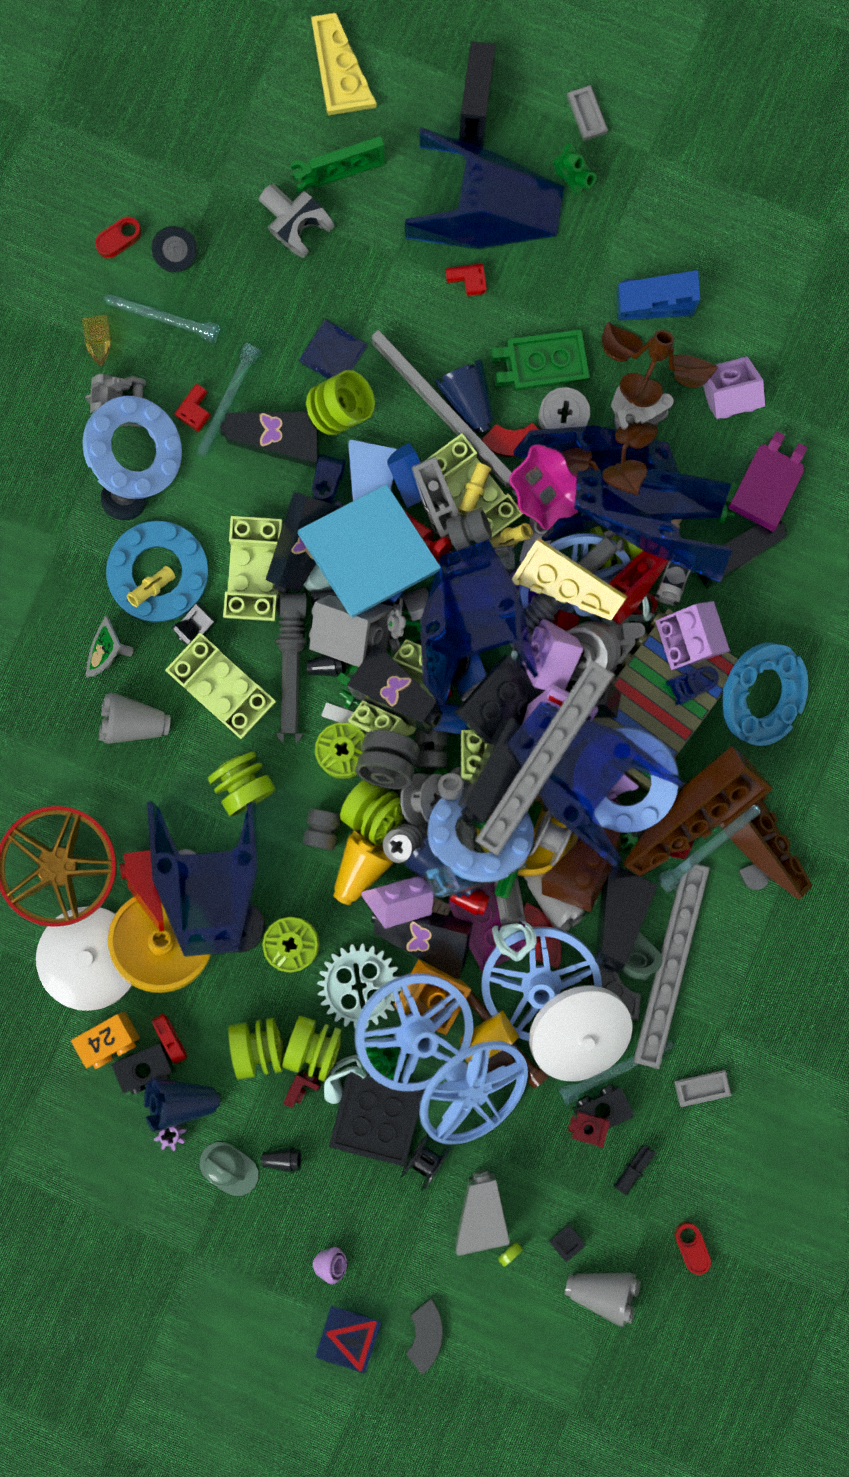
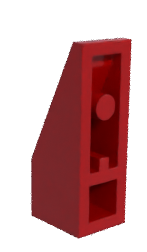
[608,544,670,625]
[120,850,165,932]

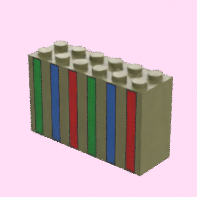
[579,608,738,792]

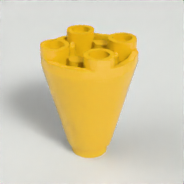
[333,830,394,905]

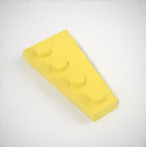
[311,13,377,115]
[509,538,627,620]

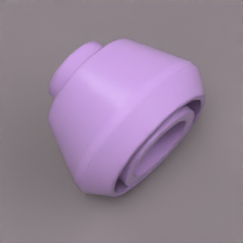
[313,1247,347,1284]

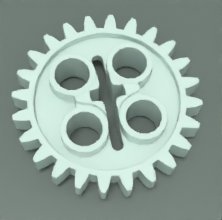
[317,944,401,1029]

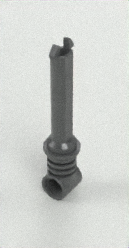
[499,530,625,652]
[275,592,307,742]

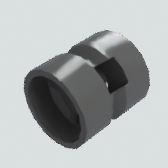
[446,507,492,551]
[415,730,448,768]
[302,808,341,851]

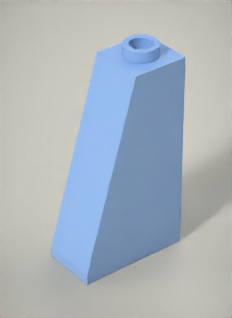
[349,439,397,501]

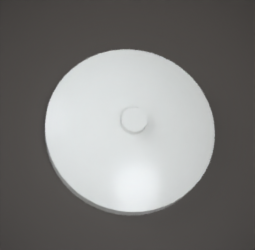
[36,906,133,1011]
[529,986,632,1081]

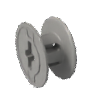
[538,387,590,443]
[400,774,443,826]
[529,808,575,866]

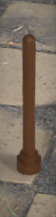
[466,991,549,1089]

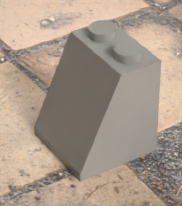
[309,595,394,667]
[455,1170,509,1256]

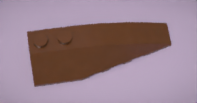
[624,746,773,876]
[719,796,813,899]

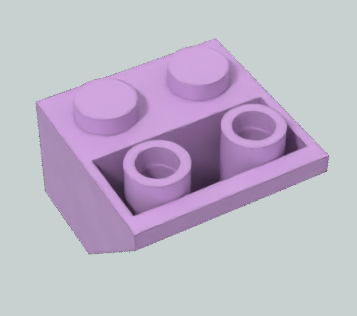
[655,601,730,670]
[522,619,583,691]

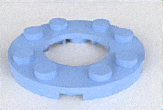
[83,396,182,499]
[573,727,679,833]
[427,786,534,882]

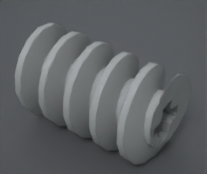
[383,821,428,863]

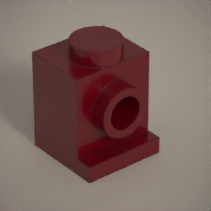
[568,1110,610,1148]

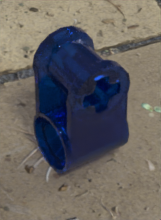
[312,454,345,503]
[665,666,719,706]

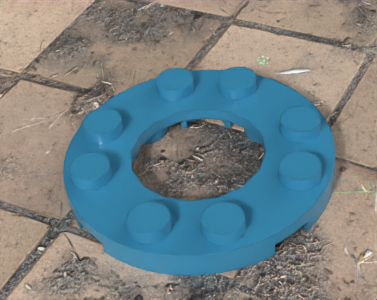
[106,521,209,623]
[723,642,808,746]

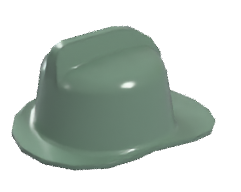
[622,932,663,981]
[200,1142,258,1196]

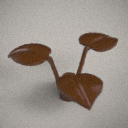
[602,322,718,407]
[561,422,658,499]

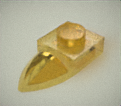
[82,315,112,366]

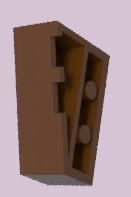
[541,825,621,912]

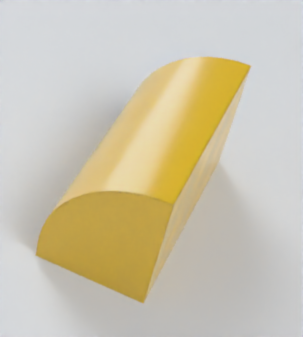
[460,1010,519,1064]

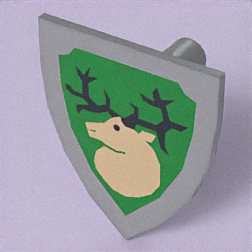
[86,616,133,677]

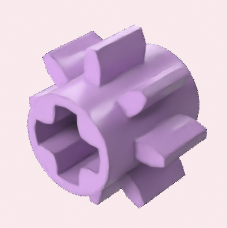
[154,1125,187,1151]

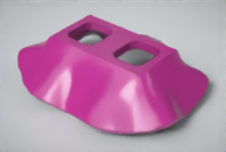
[509,444,583,530]

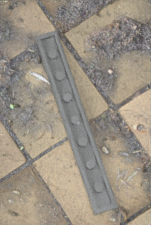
[372,330,512,488]
[475,659,615,856]
[633,861,710,1069]

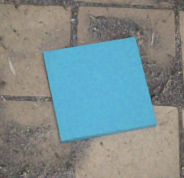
[298,484,441,618]

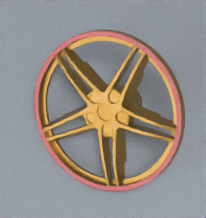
[0,806,117,927]

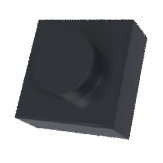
[549,1223,586,1262]

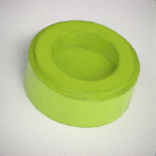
[498,1242,523,1267]

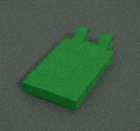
[290,136,385,192]
[490,329,590,391]

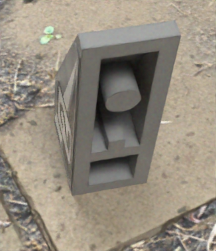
[411,456,459,538]

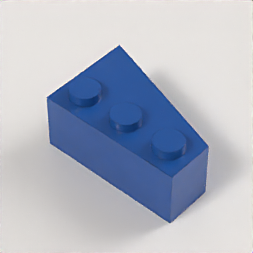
[616,270,700,321]

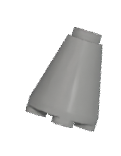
[98,692,170,744]
[524,874,598,932]
[565,1272,641,1327]

